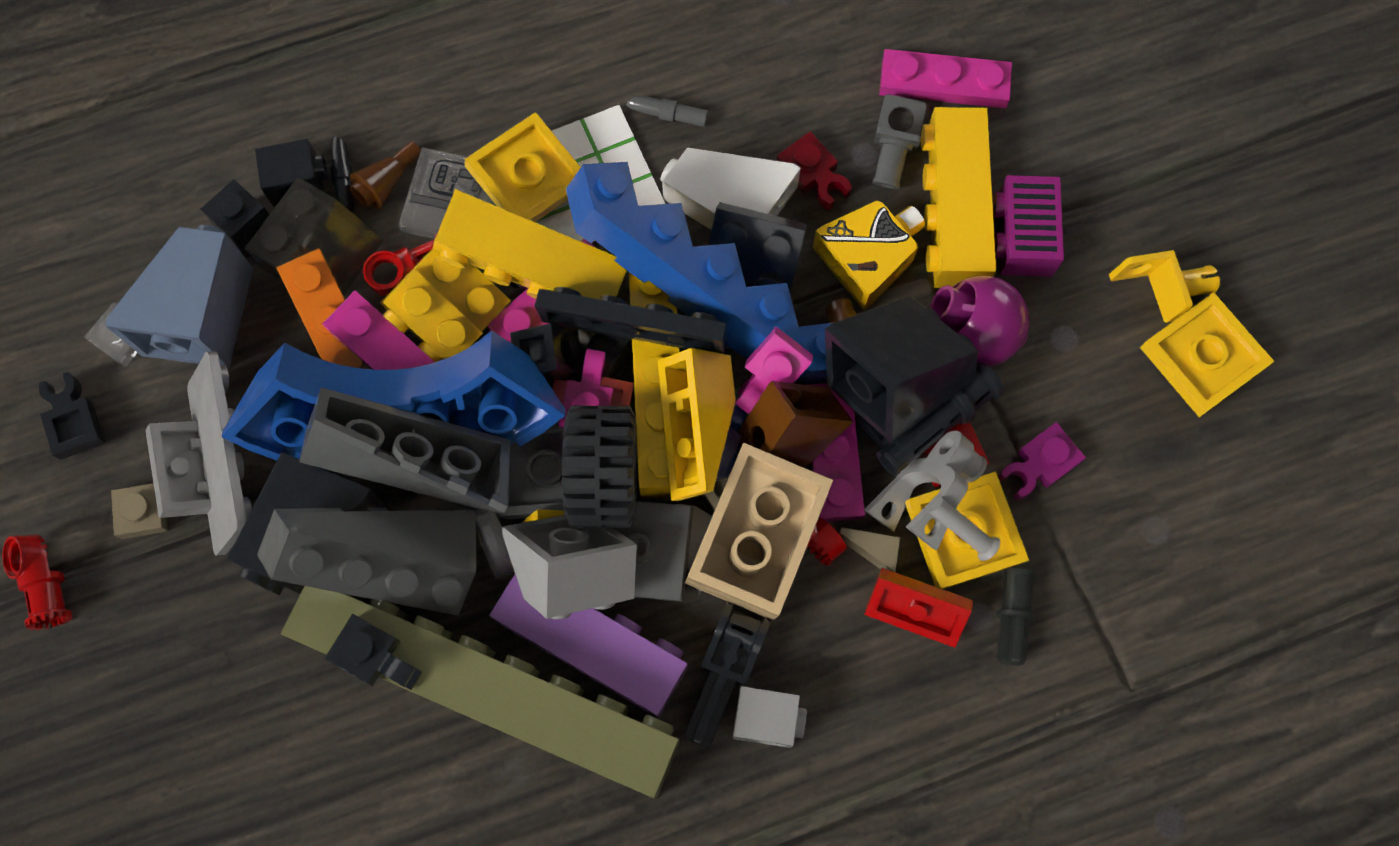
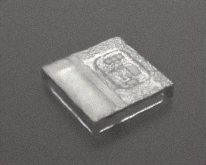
[398,147,496,239]

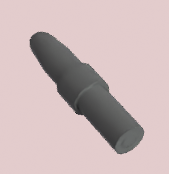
[626,95,709,127]

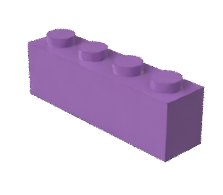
[489,574,688,719]

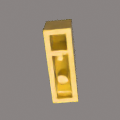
[657,348,736,501]

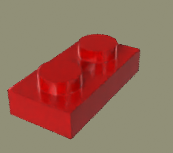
[864,568,973,648]

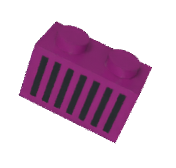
[992,175,1064,277]

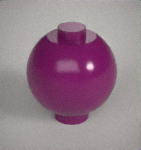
[930,276,1030,367]

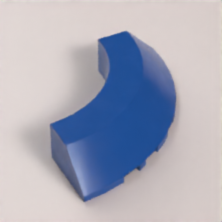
[221,330,566,461]

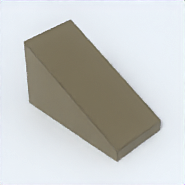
[838,527,900,572]

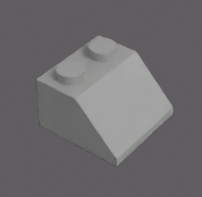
[502,515,637,619]

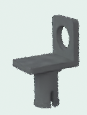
[872,94,926,189]

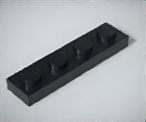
[534,287,728,354]

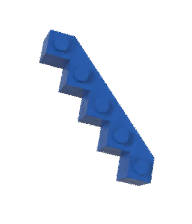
[566,162,832,385]

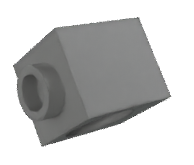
[733,686,807,748]

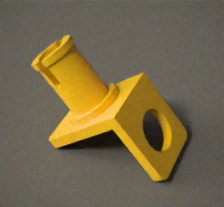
[1109,250,1220,323]

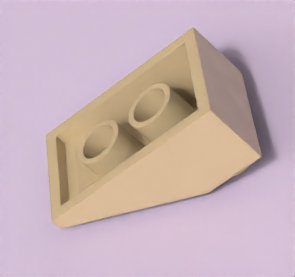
[685,443,833,620]

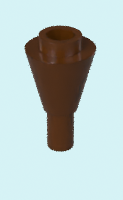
[349,141,422,209]

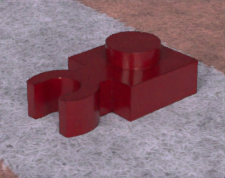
[776,131,852,211]

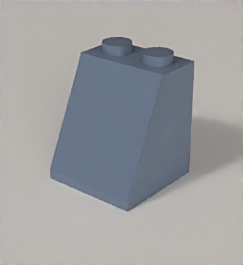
[105,225,254,368]

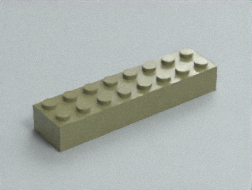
[281,586,680,799]

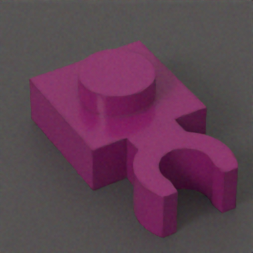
[998,422,1086,501]

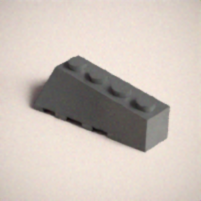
[299,387,511,513]
[257,506,476,616]

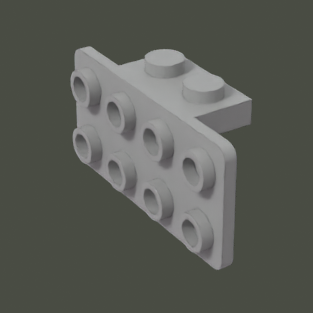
[145,351,252,556]

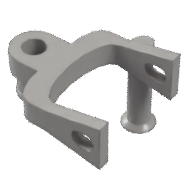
[864,431,1000,561]

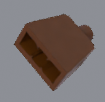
[738,381,853,468]

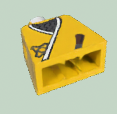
[812,201,925,310]

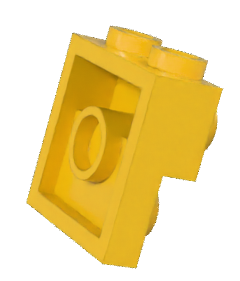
[380,248,511,362]

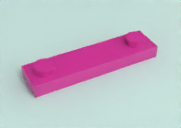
[322,291,435,370]

